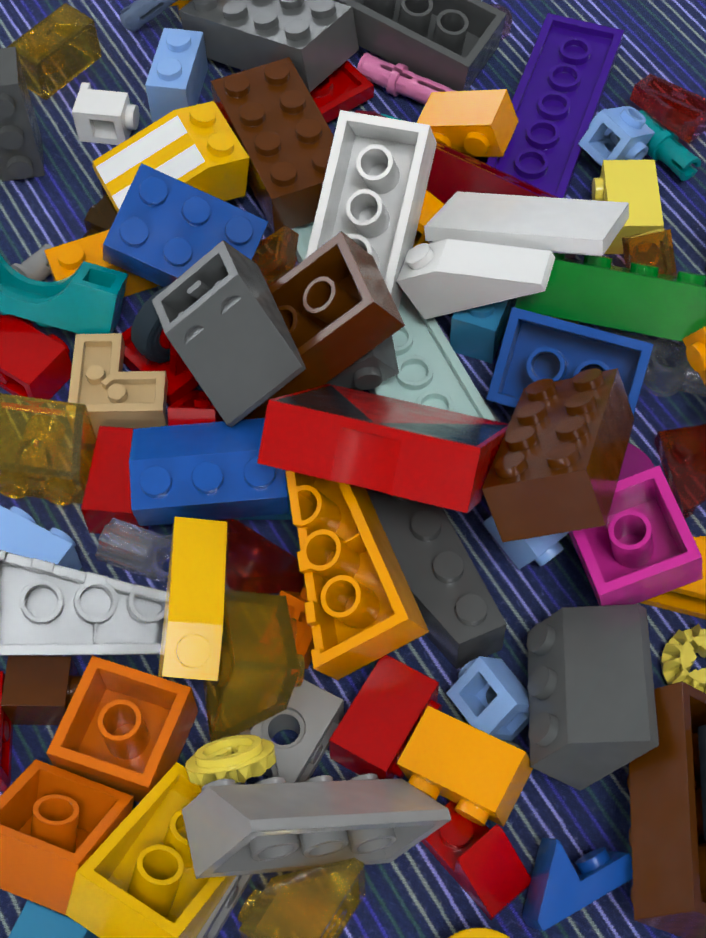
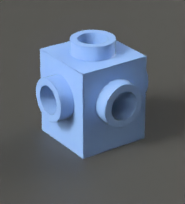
[578,106,655,166]

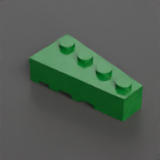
[515,253,706,342]

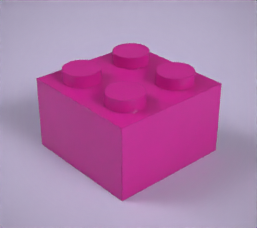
[569,465,703,606]

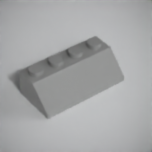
[182,773,452,879]

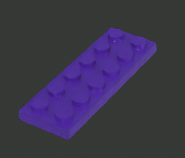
[486,13,624,198]

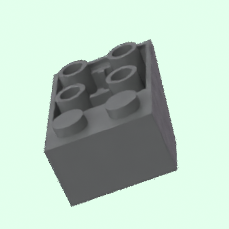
[152,240,306,428]

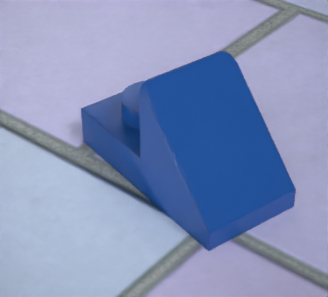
[522,838,633,931]

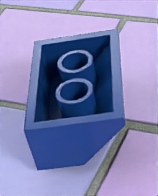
[129,418,289,526]

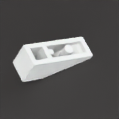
[397,239,555,320]

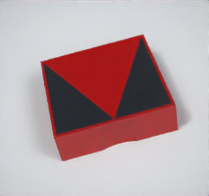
[257,384,509,513]

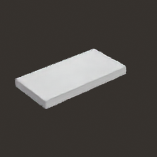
[424,191,629,257]

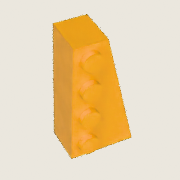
[285,470,429,680]

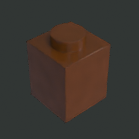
[1,656,82,725]

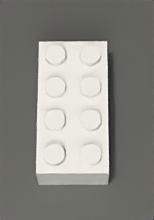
[305,110,437,310]

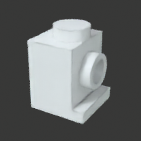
[72,82,140,145]

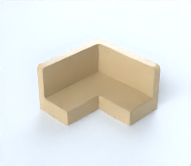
[67,333,168,443]

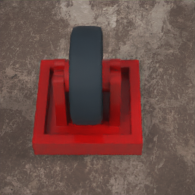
[122,284,199,405]

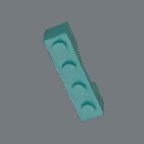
[0,254,128,334]

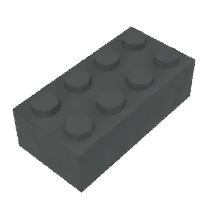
[179,0,359,93]
[333,0,507,91]

